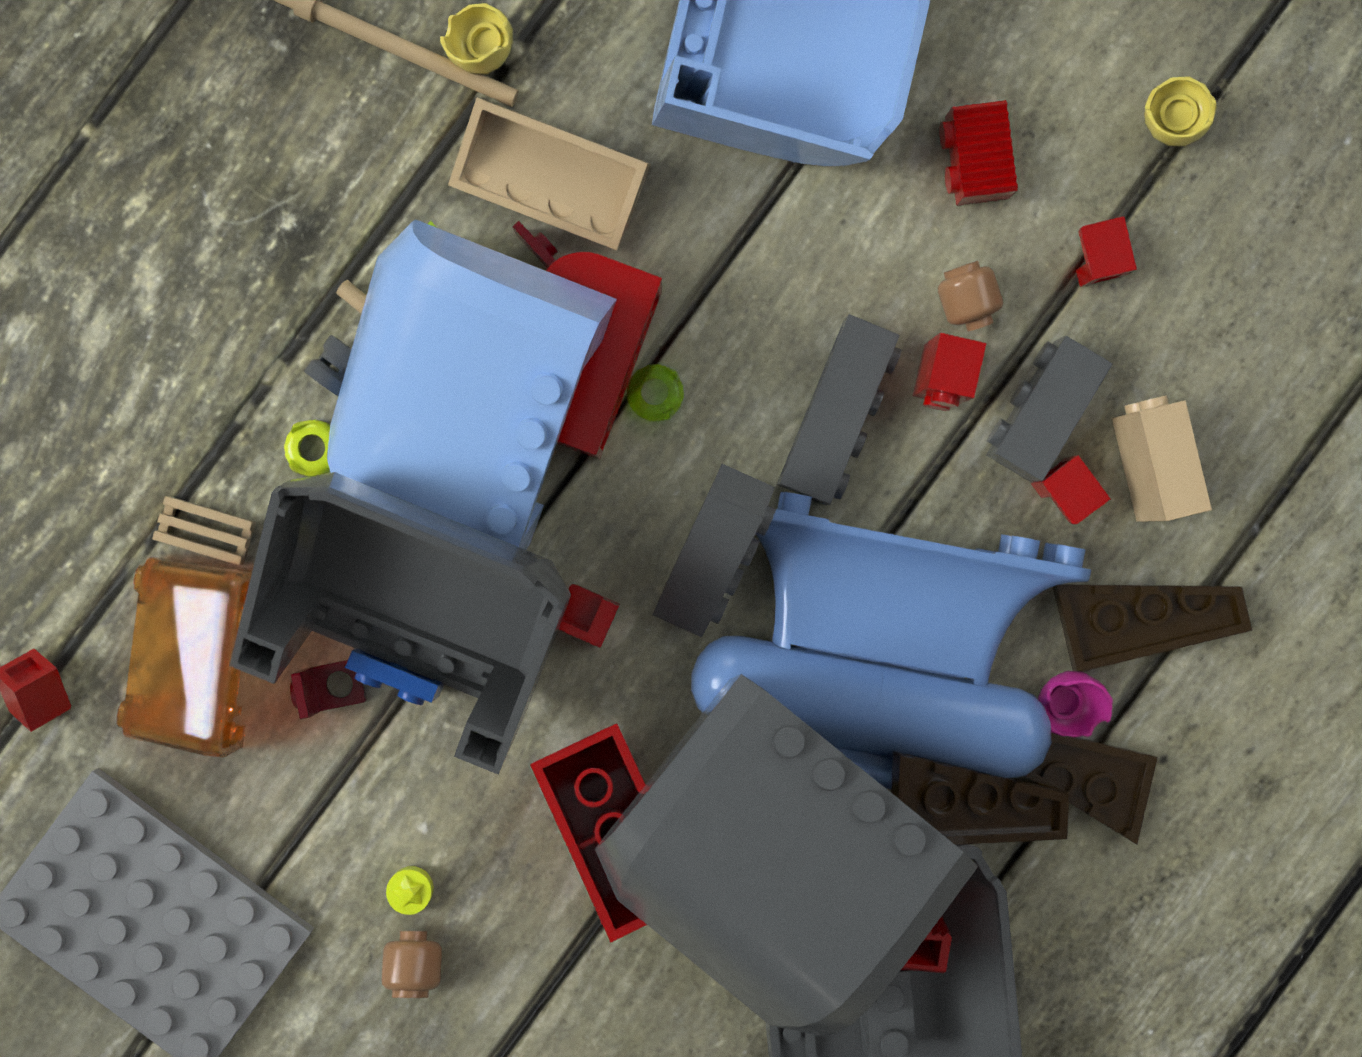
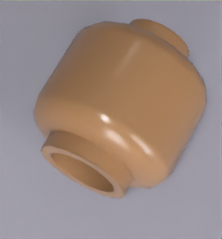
[937,261,1003,332]
[381,931,442,998]

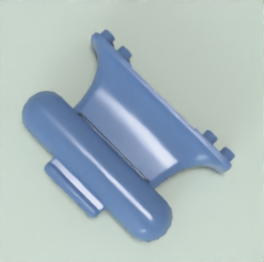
[691,492,1091,790]

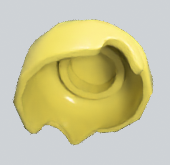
[440,3,513,74]
[1144,76,1217,146]

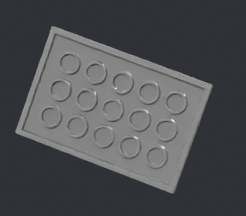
[0,768,314,1057]

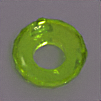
[627,364,684,422]

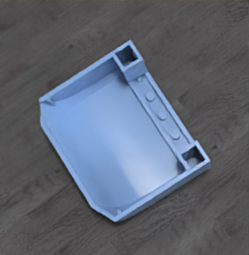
[652,0,930,166]
[327,219,617,550]

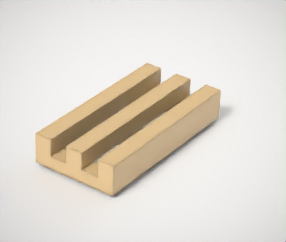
[152,496,256,565]

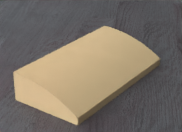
[448,98,651,250]

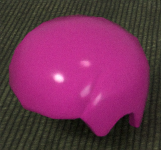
[1038,670,1113,738]

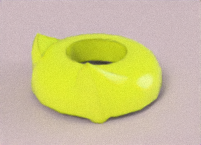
[284,419,330,477]

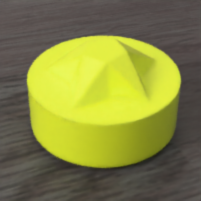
[386,866,434,915]

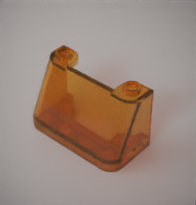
[117,557,253,758]

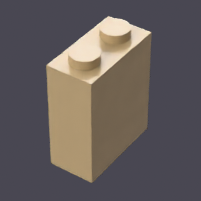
[1111,395,1212,522]

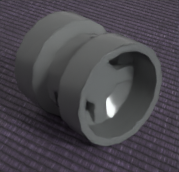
[304,334,351,396]

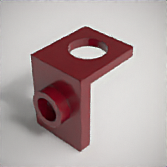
[512,221,558,271]
[290,660,367,719]

